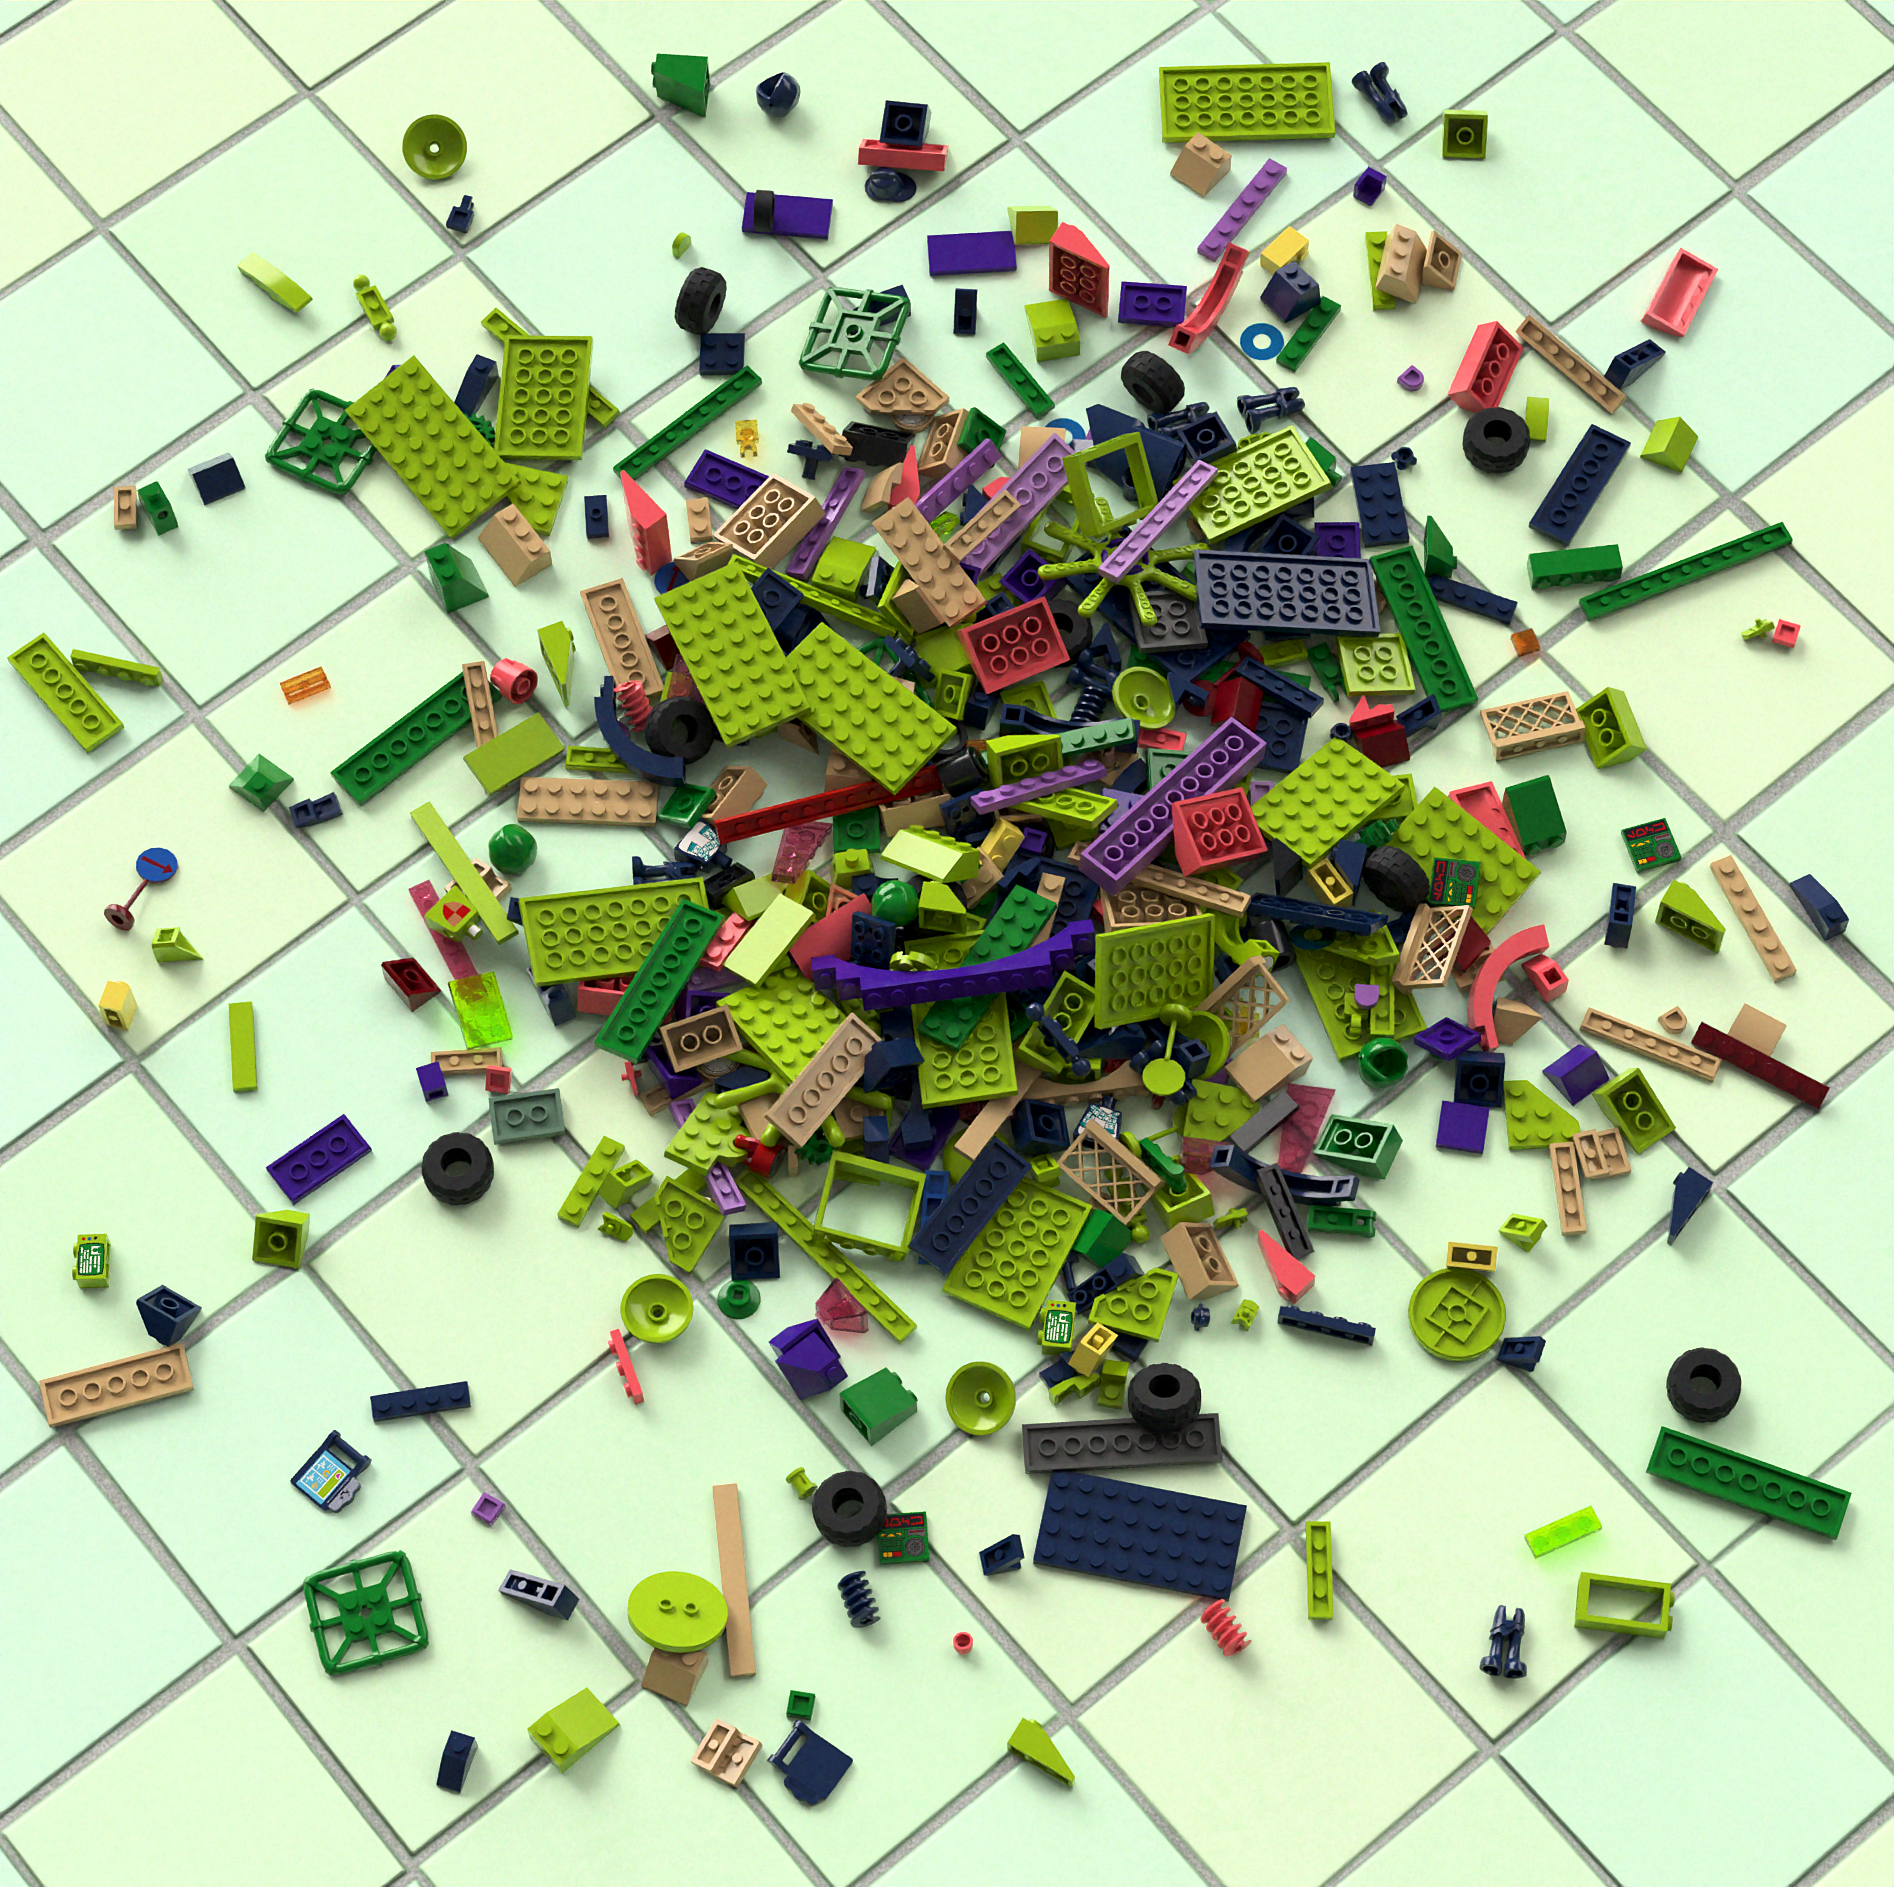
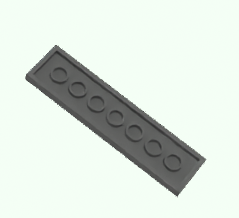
[1022,1413,1222,1474]

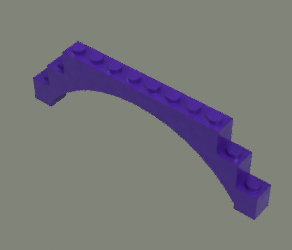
[811,919,1096,1011]

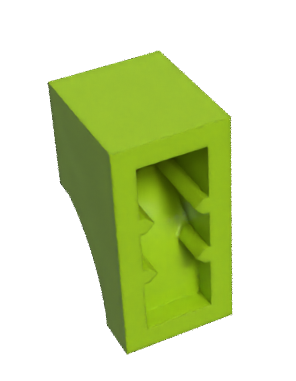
[598,1159,654,1208]

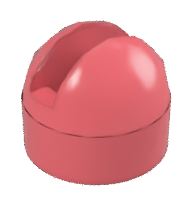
[953,1632,973,1654]

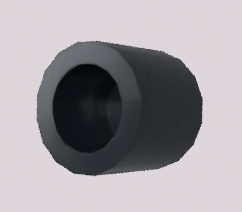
[936,745,989,798]
[1245,920,1297,973]

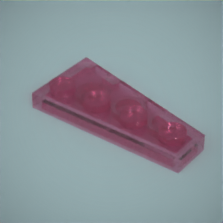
[772,821,833,884]
[1278,1083,1336,1174]

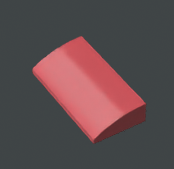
[858,139,949,171]
[1640,248,1719,337]
[1448,781,1526,859]
[788,893,872,982]

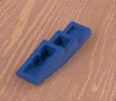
[918,1170,949,1265]

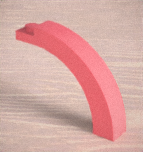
[1168,242,1250,354]
[1467,924,1550,1052]

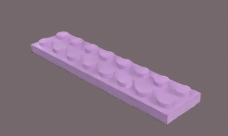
[961,432,1087,577]

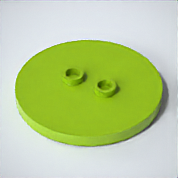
[1408,1267,1506,1361]
[627,1571,728,1653]

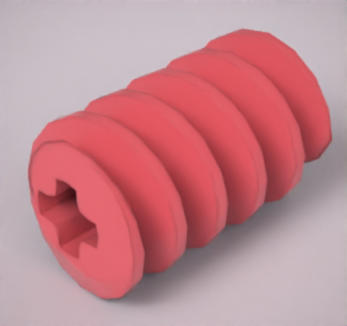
[614,681,653,732]
[1200,1599,1252,1657]

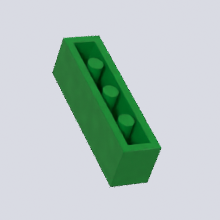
[1527,544,1623,589]

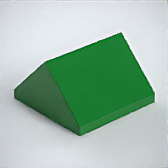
[1072,1209,1132,1269]

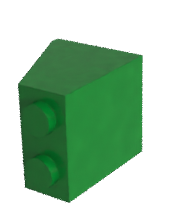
[651,53,710,117]
[424,543,489,614]
[1502,775,1567,855]
[839,1367,918,1447]

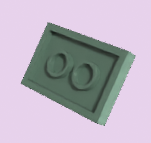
[488,1088,566,1145]

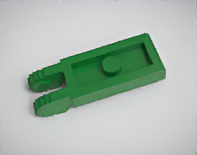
[1306,642,1348,702]

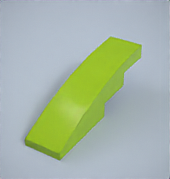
[237,252,313,313]

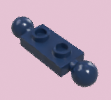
[1026,1002,1091,1077]

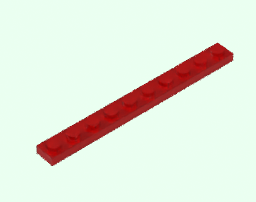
[714,764,943,845]

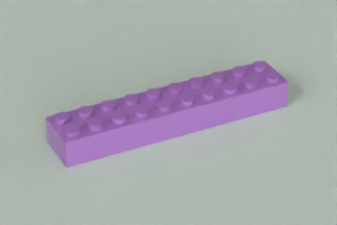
[1078,717,1267,896]

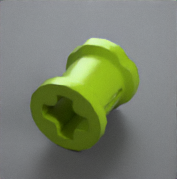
[785,1467,818,1500]

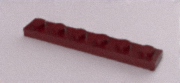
[1691,1021,1830,1109]

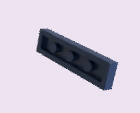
[1428,573,1518,625]
[1234,656,1324,719]
[1277,1305,1376,1346]
[370,1381,471,1422]

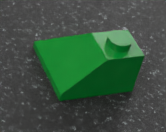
[1424,515,1457,578]
[229,753,294,812]

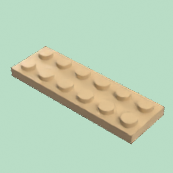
[872,497,987,630]
[580,578,664,704]
[517,777,659,827]
[764,1012,882,1149]
[39,1343,194,1428]

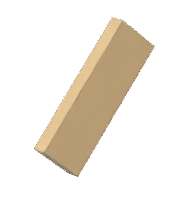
[431,1047,503,1076]

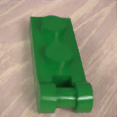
[1139,1137,1187,1192]
[1307,1205,1377,1238]

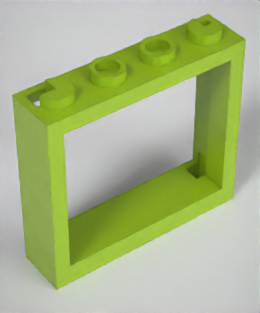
[1062,432,1158,539]
[811,1150,926,1262]

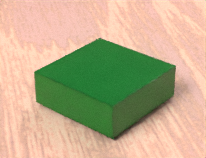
[786,1690,816,1720]

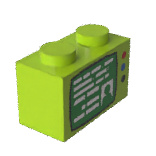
[72,1233,111,1289]
[1037,1300,1076,1356]

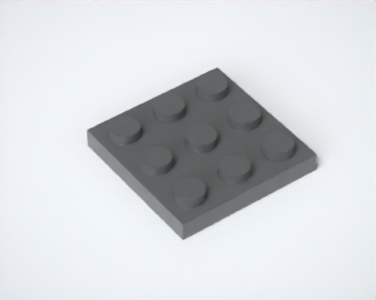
[1127,590,1208,654]

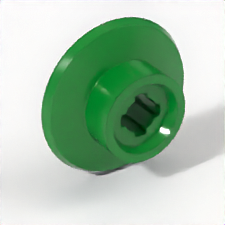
[717,1280,761,1319]

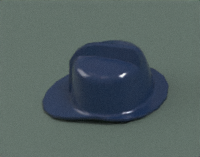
[864,167,917,202]

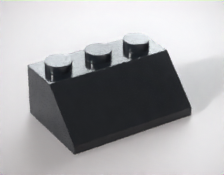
[839,421,916,468]

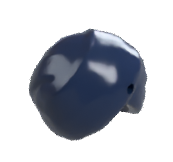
[755,72,801,117]

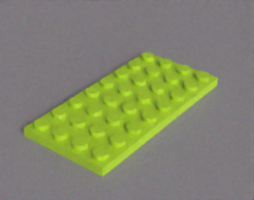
[1159,62,1335,143]
[345,355,522,539]
[654,561,811,749]
[786,622,957,795]
[518,877,710,987]
[904,930,1018,1109]

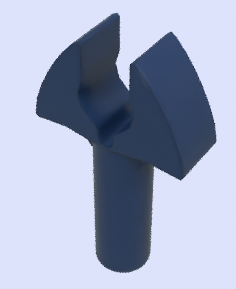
[1062,1250,1079,1292]

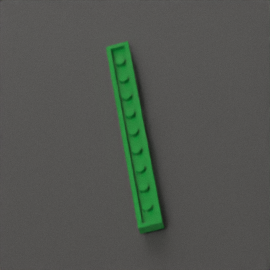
[1579,521,1793,621]

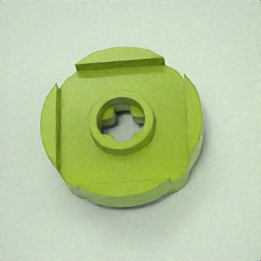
[889,951,938,971]

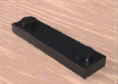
[1254,1162,1315,1259]

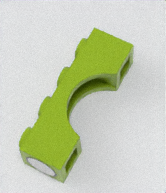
[1204,907,1279,978]

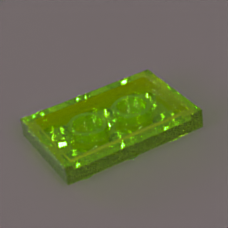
[448,971,513,1050]

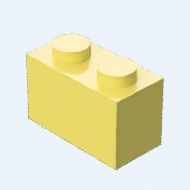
[1260,226,1309,275]
[979,817,1025,873]
[1306,858,1353,908]
[98,980,138,1031]
[1446,1242,1498,1272]
[1068,1322,1118,1377]

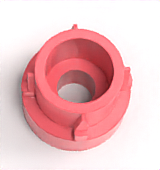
[490,657,538,704]

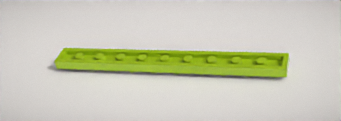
[734,1167,917,1344]

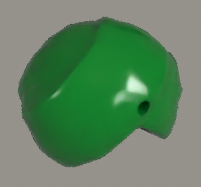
[488,824,538,875]
[872,880,920,928]
[1358,1037,1408,1088]

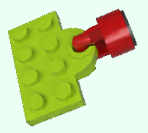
[664,1091,785,1179]

